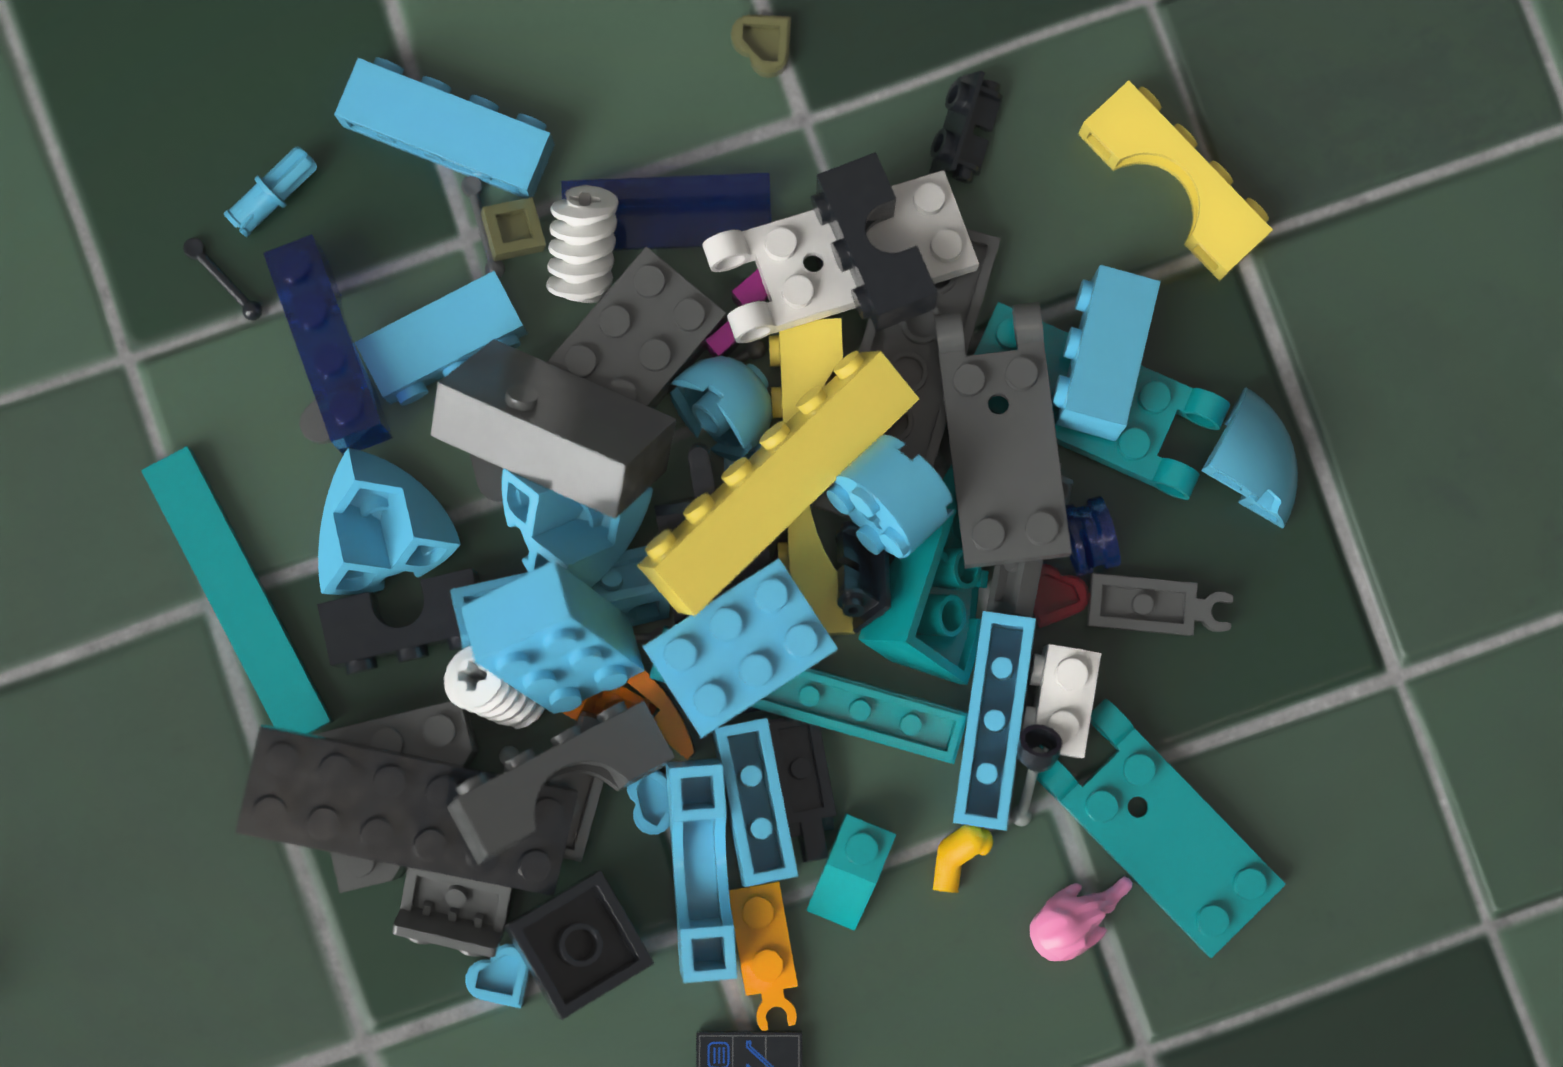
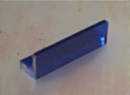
[561,173,771,251]

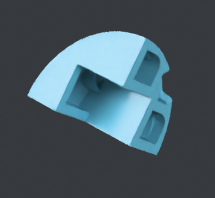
[1201,387,1298,529]
[318,448,461,595]
[502,469,653,588]

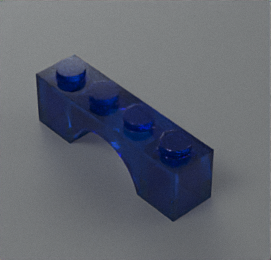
[263,234,393,455]

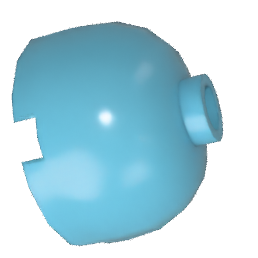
[670,356,773,461]

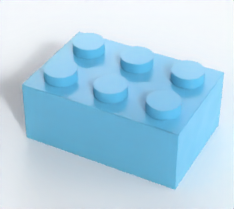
[643,559,838,738]
[461,561,645,714]

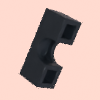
[811,152,938,332]
[317,568,480,675]

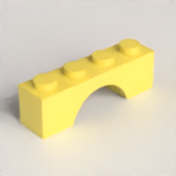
[1078,80,1273,281]

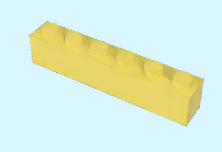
[637,351,919,616]

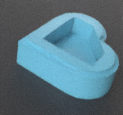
[627,770,670,835]
[465,943,530,1008]

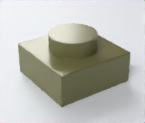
[481,197,546,262]

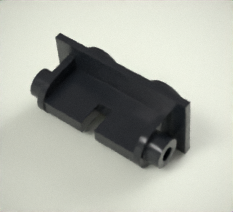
[929,71,1003,183]
[835,521,891,633]

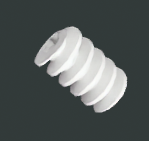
[546,185,619,303]
[444,646,545,729]

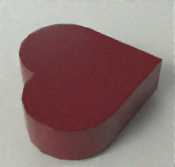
[1033,564,1090,629]

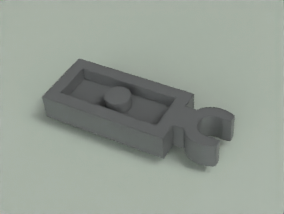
[1087,573,1234,636]

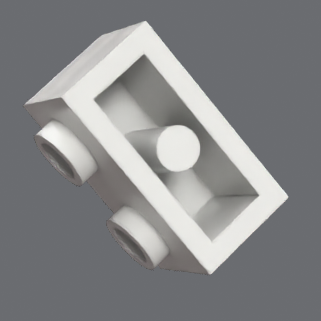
[1021,644,1101,758]

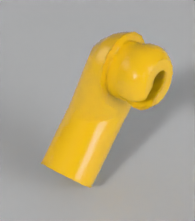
[933,825,993,893]

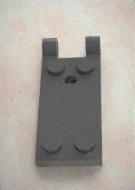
[934,302,1071,569]

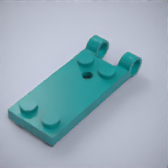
[974,302,1230,500]
[1036,698,1286,958]

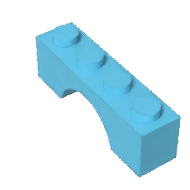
[666,758,737,983]

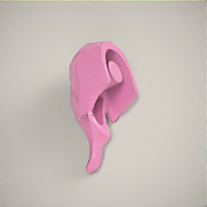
[1030,876,1133,961]

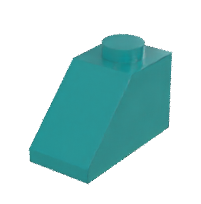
[806,813,896,931]

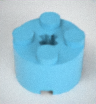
[826,435,954,558]

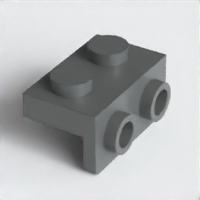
[392,867,513,957]

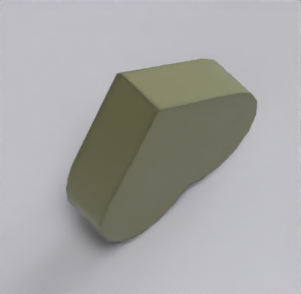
[731,14,791,78]

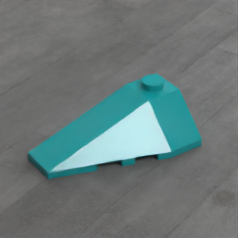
[858,465,989,685]

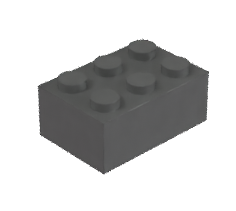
[547,246,727,409]

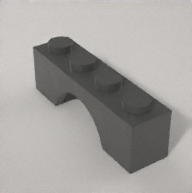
[448,701,675,865]

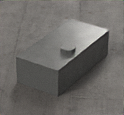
[431,339,676,519]

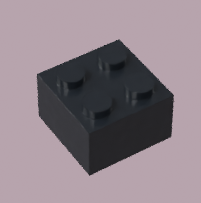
[503,870,655,1020]

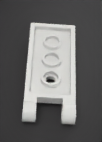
[702,170,979,343]

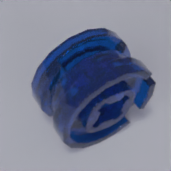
[1065,495,1121,577]

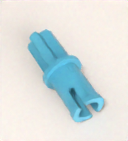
[223,147,317,237]

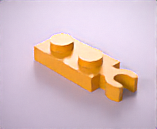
[729,881,798,1031]

